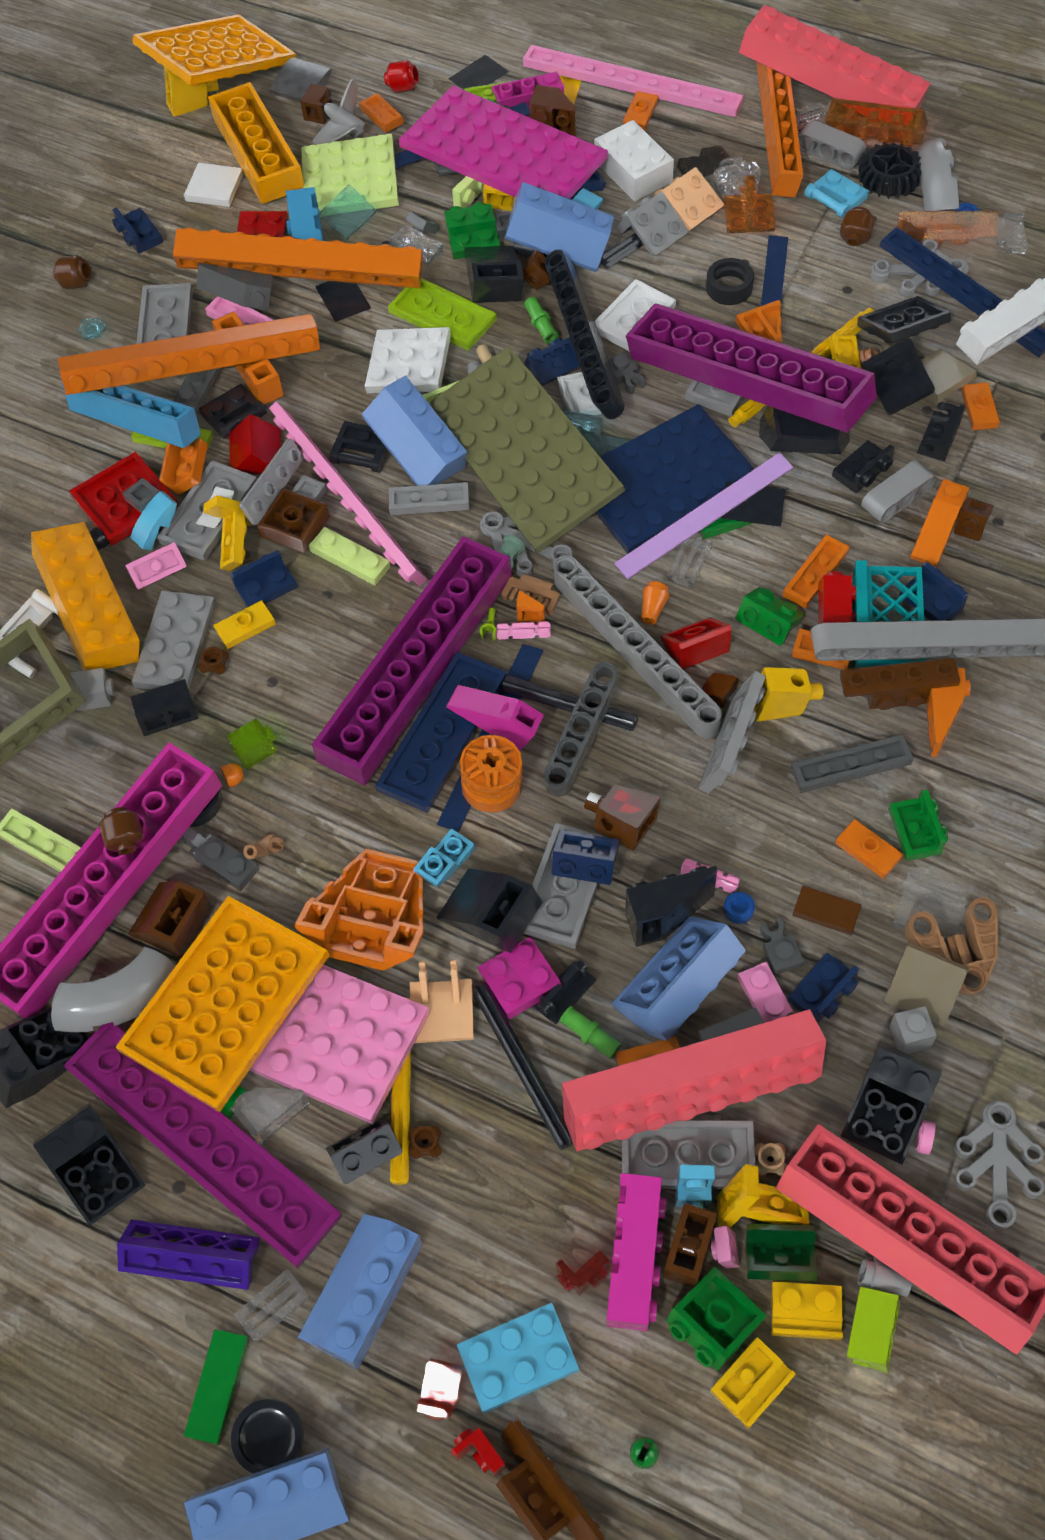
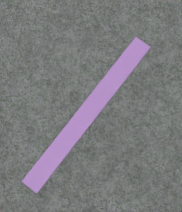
[614,453,793,580]

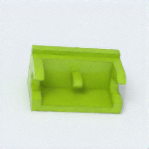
[847,1286,900,1373]

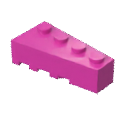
[607,1173,666,1332]

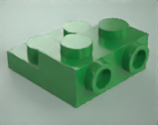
[444,202,500,260]
[666,1267,767,1372]

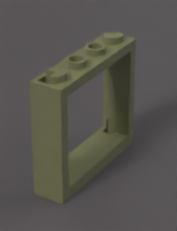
[0,619,86,766]

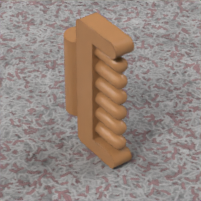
[502,573,560,615]

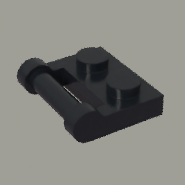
[199,383,267,439]
[329,421,389,473]

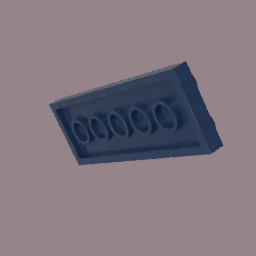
[375,652,507,813]

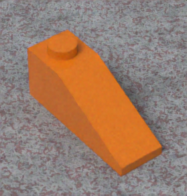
[910,479,970,567]
[926,668,971,757]

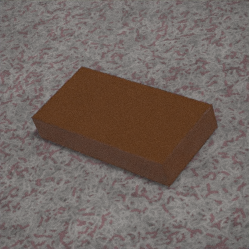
[792,885,862,936]

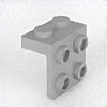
[616,191,688,256]

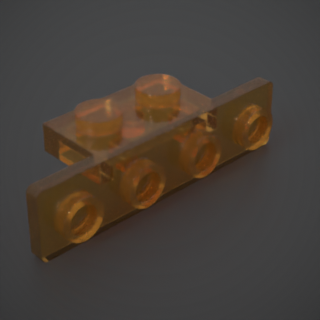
[898,211,998,244]

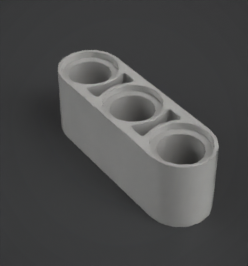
[798,120,867,170]
[861,460,937,523]

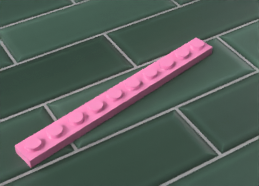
[523,45,744,117]
[269,401,428,587]

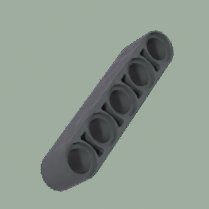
[544,662,618,797]

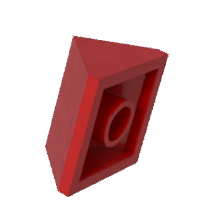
[229,414,282,475]
[660,617,732,670]

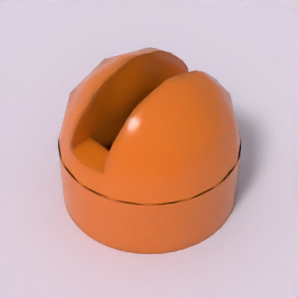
[220,763,244,788]

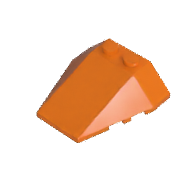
[295,849,423,971]

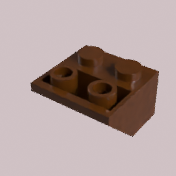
[529,85,576,137]
[128,881,212,958]

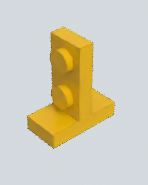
[204,495,253,571]
[717,1164,809,1228]

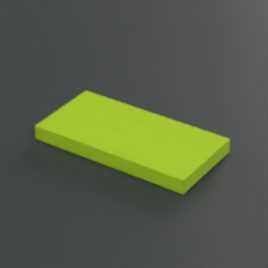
[388,278,497,351]

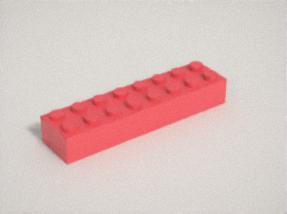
[739,5,931,131]
[562,1009,826,1152]
[776,1124,1045,1355]

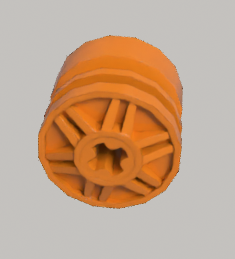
[460,735,522,813]

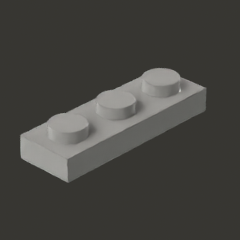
[389,482,469,515]

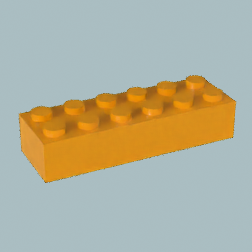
[208,82,304,204]
[31,522,140,671]

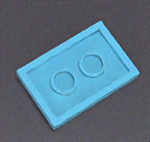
[457,1303,580,1414]

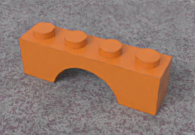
[212,311,284,405]

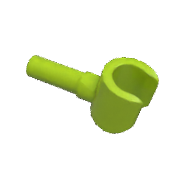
[480,608,497,641]

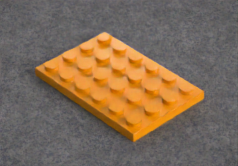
[133,14,296,86]
[116,896,330,1112]

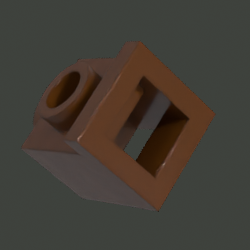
[300,84,332,125]

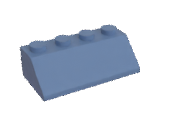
[504,182,614,272]
[362,375,467,486]
[611,916,746,1041]
[297,1214,423,1370]
[184,1447,349,1540]

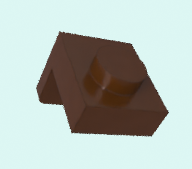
[522,250,550,290]

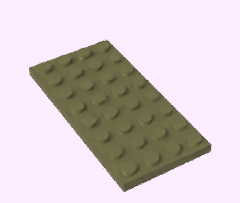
[429,346,625,554]

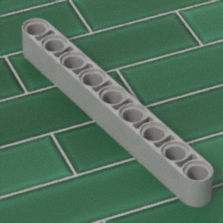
[553,555,722,739]
[810,619,1045,661]

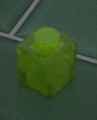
[227,718,276,770]

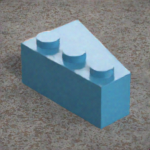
[286,187,324,279]

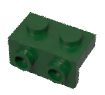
[745,1223,818,1281]

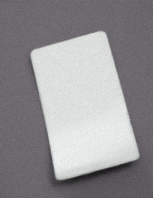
[196,487,234,528]

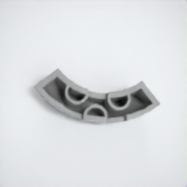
[915,138,959,212]
[51,947,175,1032]

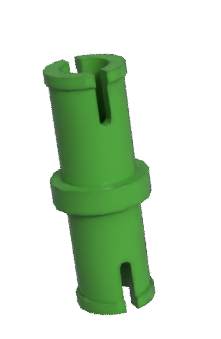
[524,297,559,344]
[559,1006,622,1060]

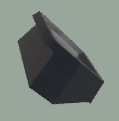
[759,406,850,454]

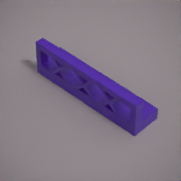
[117,1219,260,1290]

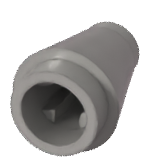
[857,1257,912,1297]

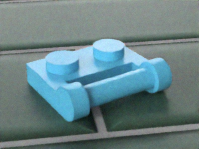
[804,169,869,218]

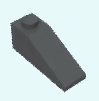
[196,263,273,311]

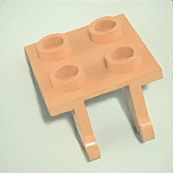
[655,167,725,231]
[410,960,474,1043]

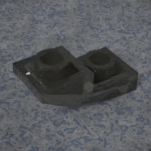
[677,146,732,177]

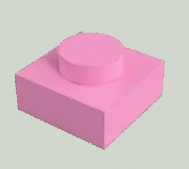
[711,1226,740,1269]

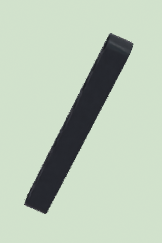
[545,249,625,420]

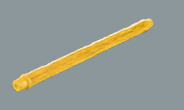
[728,308,874,428]

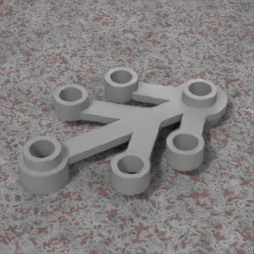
[870,239,969,296]
[480,512,572,577]
[954,1101,1045,1230]

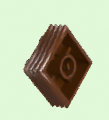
[257,488,330,553]

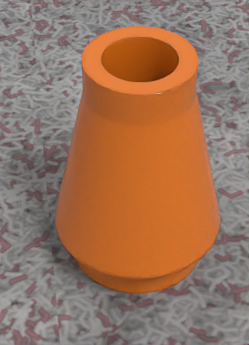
[640,581,670,625]

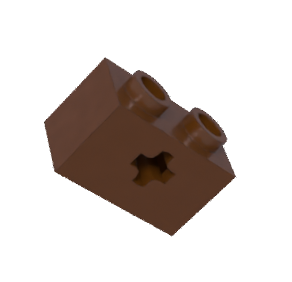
[663,1203,717,1288]

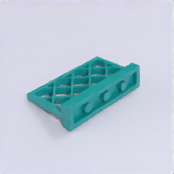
[852,560,926,668]

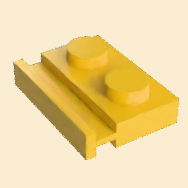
[771,1282,843,1340]
[710,1337,796,1429]

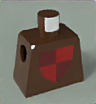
[584,785,661,851]

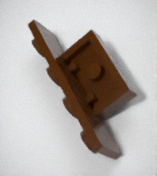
[840,658,960,710]
[496,1418,606,1540]

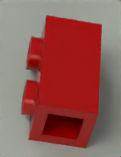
[818,571,856,624]

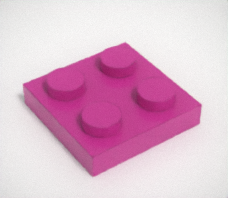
[477,936,562,1019]

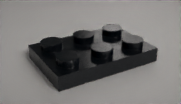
[857,296,951,344]

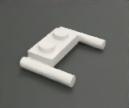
[0,589,58,679]

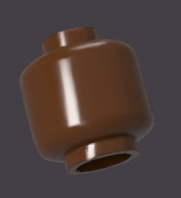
[840,207,875,246]
[53,255,92,289]
[99,807,144,855]

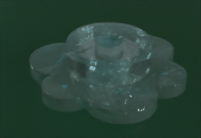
[77,318,106,340]

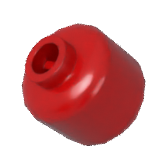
[384,60,419,93]

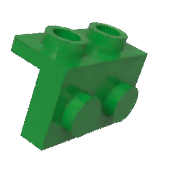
[735,587,805,646]
[888,789,948,861]

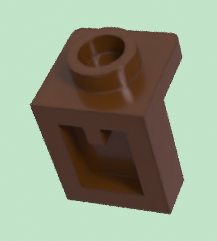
[954,497,994,541]

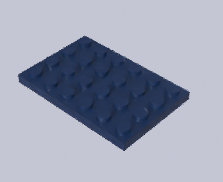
[595,404,754,554]

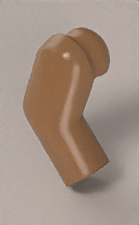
[243,834,284,859]

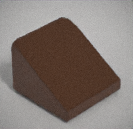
[701,673,738,708]

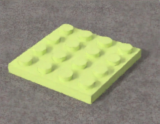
[301,134,399,217]

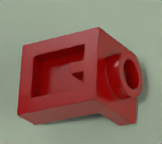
[451,1427,507,1476]

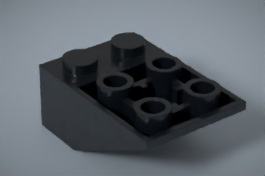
[464,246,524,303]
[625,866,717,947]
[436,868,543,953]
[0,1007,88,1108]
[841,1042,942,1165]
[33,1103,146,1226]

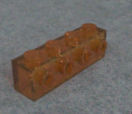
[825,98,928,146]

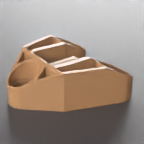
[905,897,998,996]

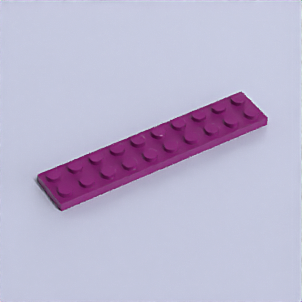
[63,1022,343,1269]

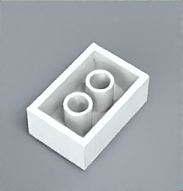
[594,120,674,202]

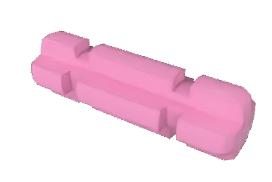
[496,621,551,640]
[680,859,740,893]

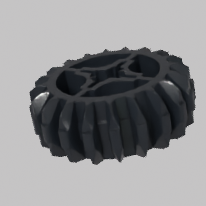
[858,141,922,199]

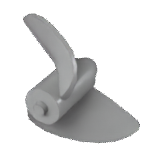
[312,78,365,145]

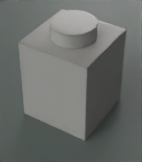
[70,668,115,711]
[889,1006,937,1054]

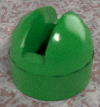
[630,1437,659,1469]

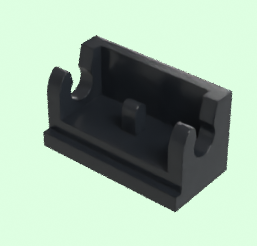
[917,402,965,462]
[130,679,199,736]

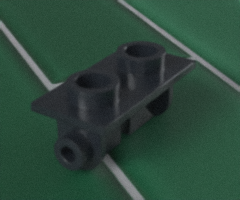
[532,960,597,1025]

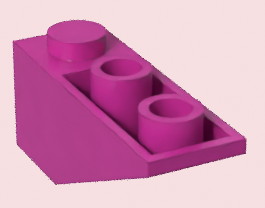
[492,71,564,107]
[446,685,544,751]

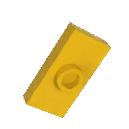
[829,335,862,369]
[213,600,276,650]

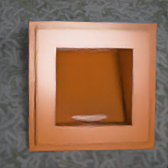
[516,591,545,624]

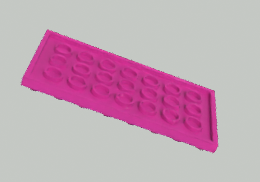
[399,86,608,199]

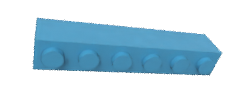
[62,383,201,448]

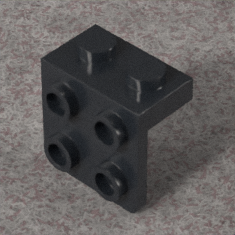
[862,337,935,415]

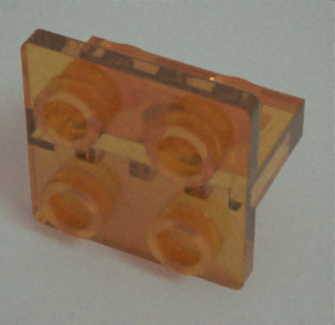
[724,175,776,233]

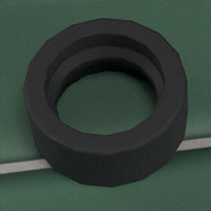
[706,258,754,305]

